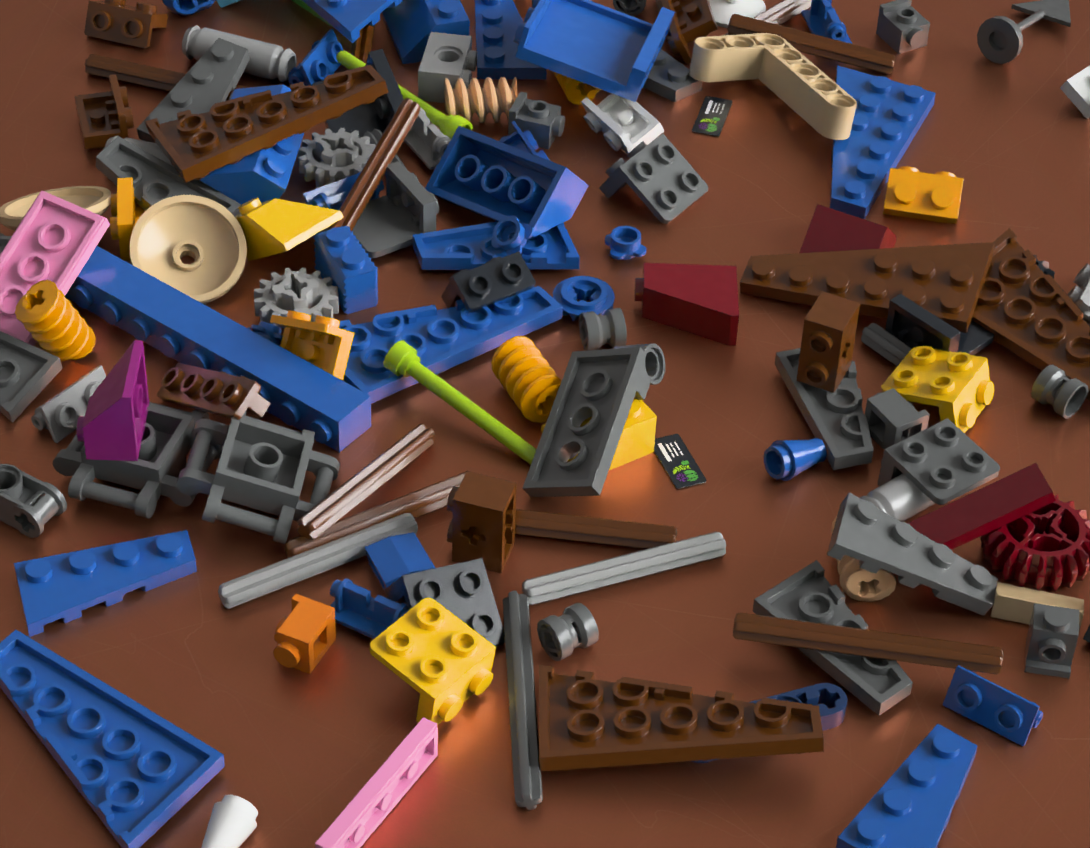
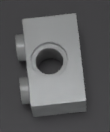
[418,32,477,103]

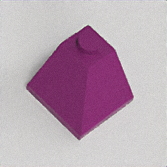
[77,340,149,461]

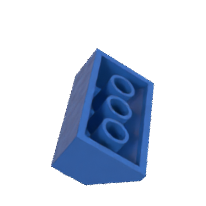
[380,0,470,64]
[200,84,304,204]
[425,126,589,237]

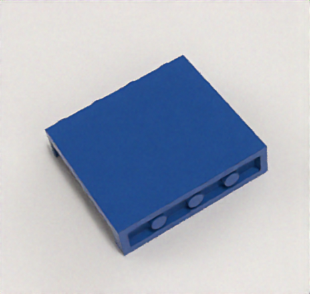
[513,0,675,102]

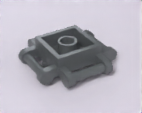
[52,402,223,519]
[176,411,340,544]

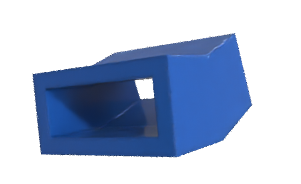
[365,532,435,592]

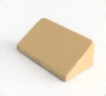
[991,582,1084,631]

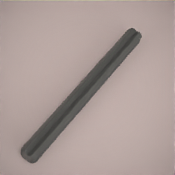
[503,591,543,810]

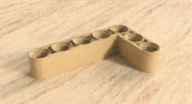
[689,33,857,140]

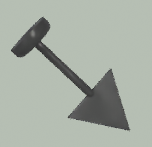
[977,0,1071,64]

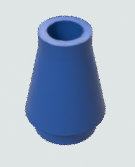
[763,438,827,481]

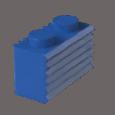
[313,226,378,314]

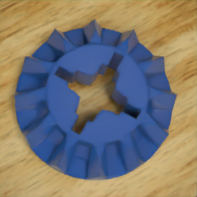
[553,276,615,321]

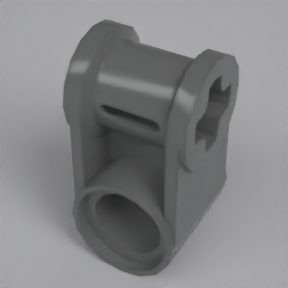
[0,464,67,538]

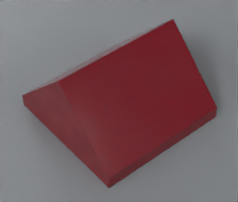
[799,204,897,253]

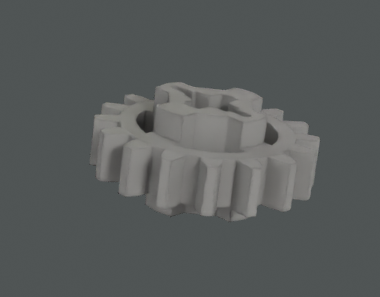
[298,128,376,187]
[254,267,339,329]

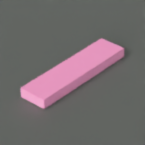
[315,717,438,848]

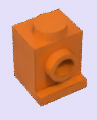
[273,593,336,674]

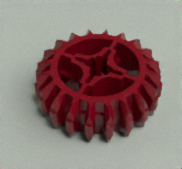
[980,494,1090,592]

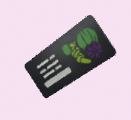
[692,96,732,136]
[654,434,707,489]

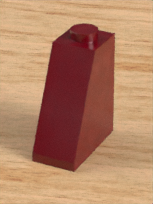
[634,263,739,346]

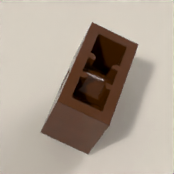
[796,291,860,393]
[447,471,517,573]

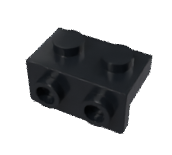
[441,251,536,312]

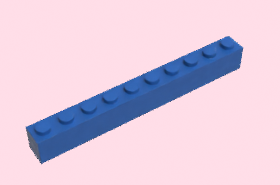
[65,246,372,453]

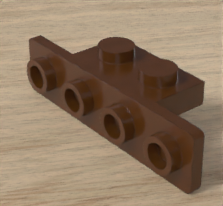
[655,0,718,65]
[157,363,271,420]

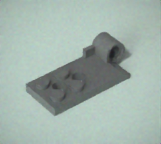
[523,343,665,497]

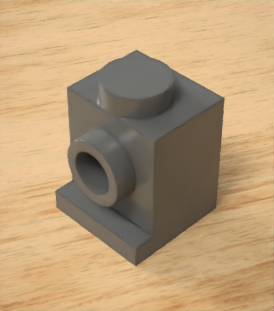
[876,0,930,54]
[508,92,565,149]
[865,388,930,450]
[1024,603,1079,679]

